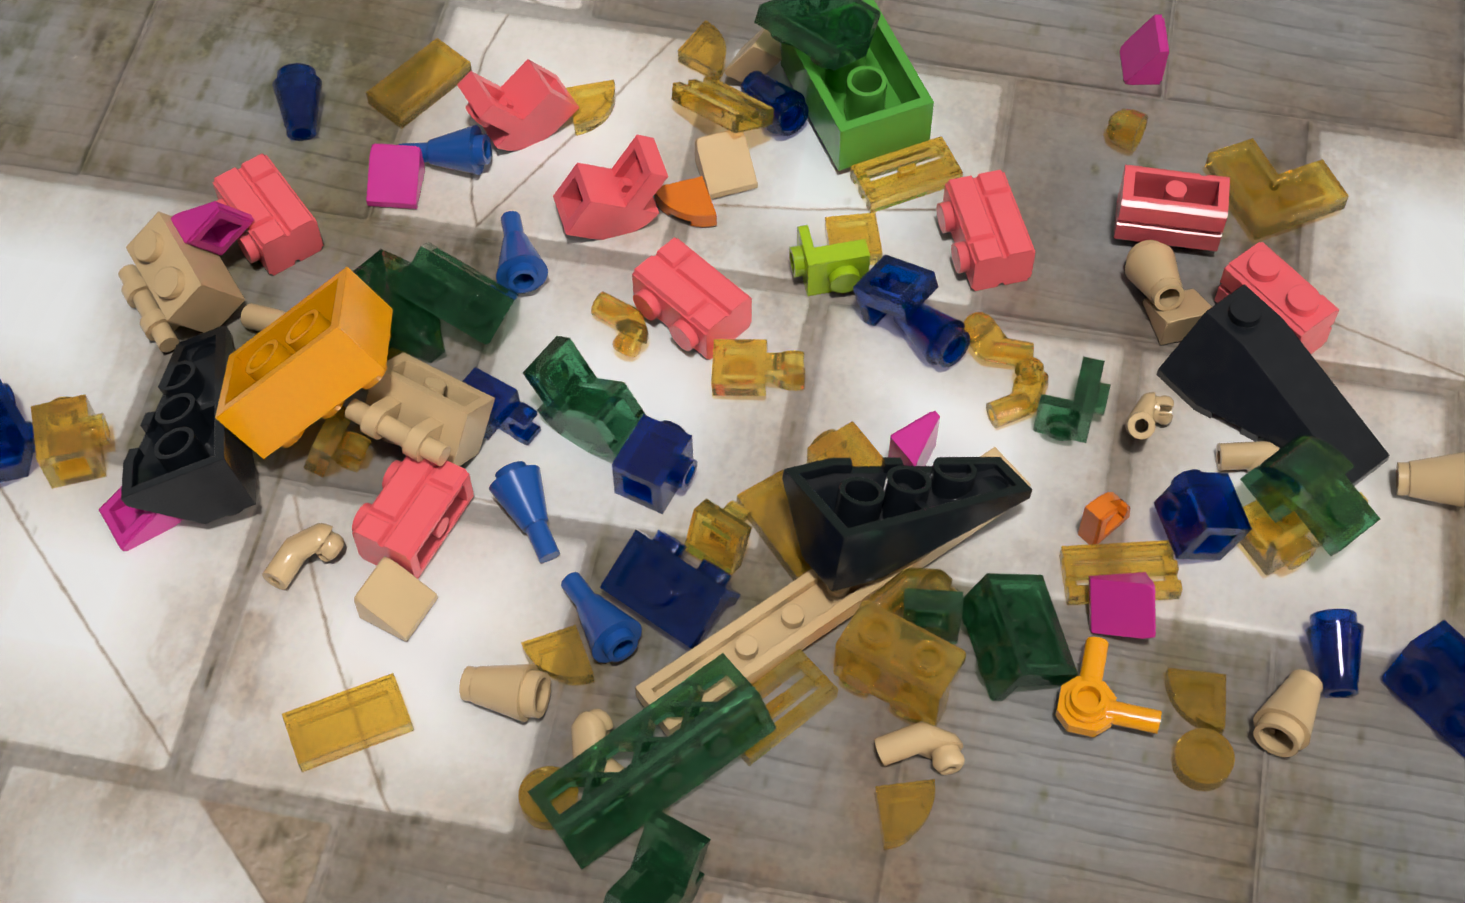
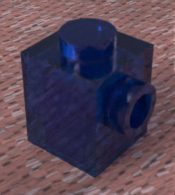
[612,414,698,514]
[1154,469,1252,560]

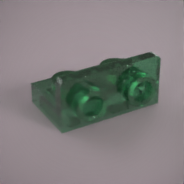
[396,242,519,344]
[959,573,1078,701]

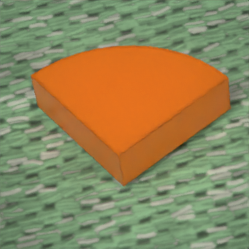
[654,176,717,227]
[1078,492,1130,547]

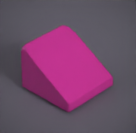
[1120,14,1169,85]
[366,143,425,209]
[171,201,254,256]
[888,411,940,466]
[98,486,183,551]
[1089,572,1156,639]

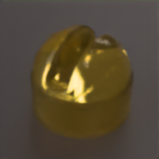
[1107,108,1148,152]

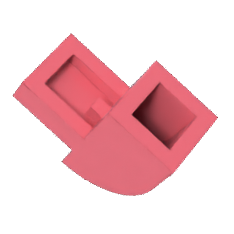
[457,59,579,151]
[553,135,668,240]

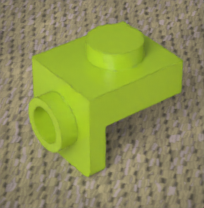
[789,225,870,296]

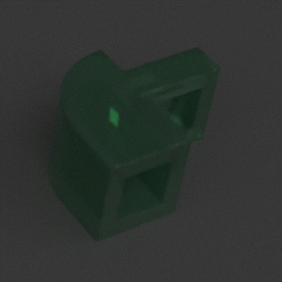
[523,336,651,459]
[1240,435,1380,557]
[603,809,711,903]

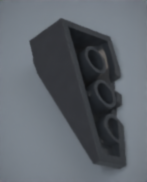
[1157,284,1390,490]
[121,325,256,524]
[782,457,1033,592]

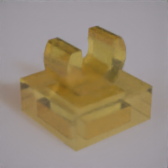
[304,406,371,477]
[684,498,752,577]

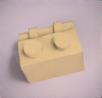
[118,211,245,352]
[345,352,495,466]

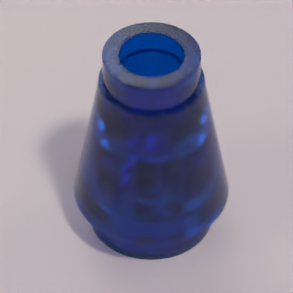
[272,63,322,141]
[741,71,809,136]
[893,297,970,368]
[1305,609,1364,698]

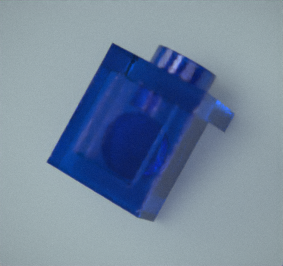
[853,254,939,326]

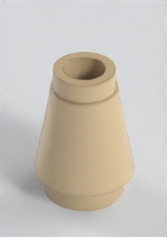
[1125,240,1185,311]
[1396,452,1465,507]
[459,664,551,722]
[1253,669,1323,757]

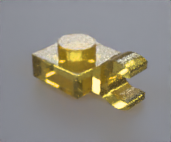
[711,339,805,396]

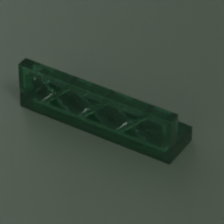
[527,653,777,870]

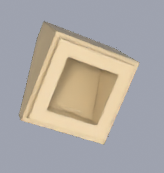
[725,20,782,87]
[695,128,758,199]
[1143,289,1212,345]
[354,556,438,642]

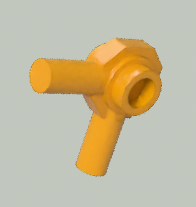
[1055,637,1162,737]

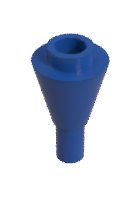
[398,125,492,175]
[496,211,548,294]
[489,461,560,563]
[561,572,642,663]

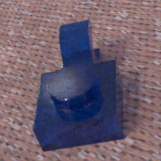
[462,367,541,445]

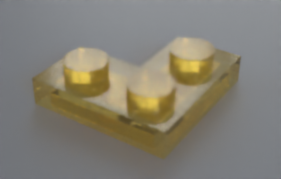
[1205,138,1349,240]

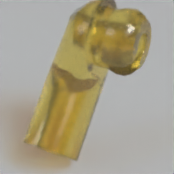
[591,291,649,358]
[962,312,1034,369]
[986,357,1049,428]
[868,567,958,620]

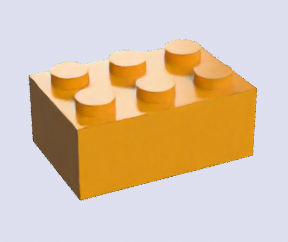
[215,267,393,459]

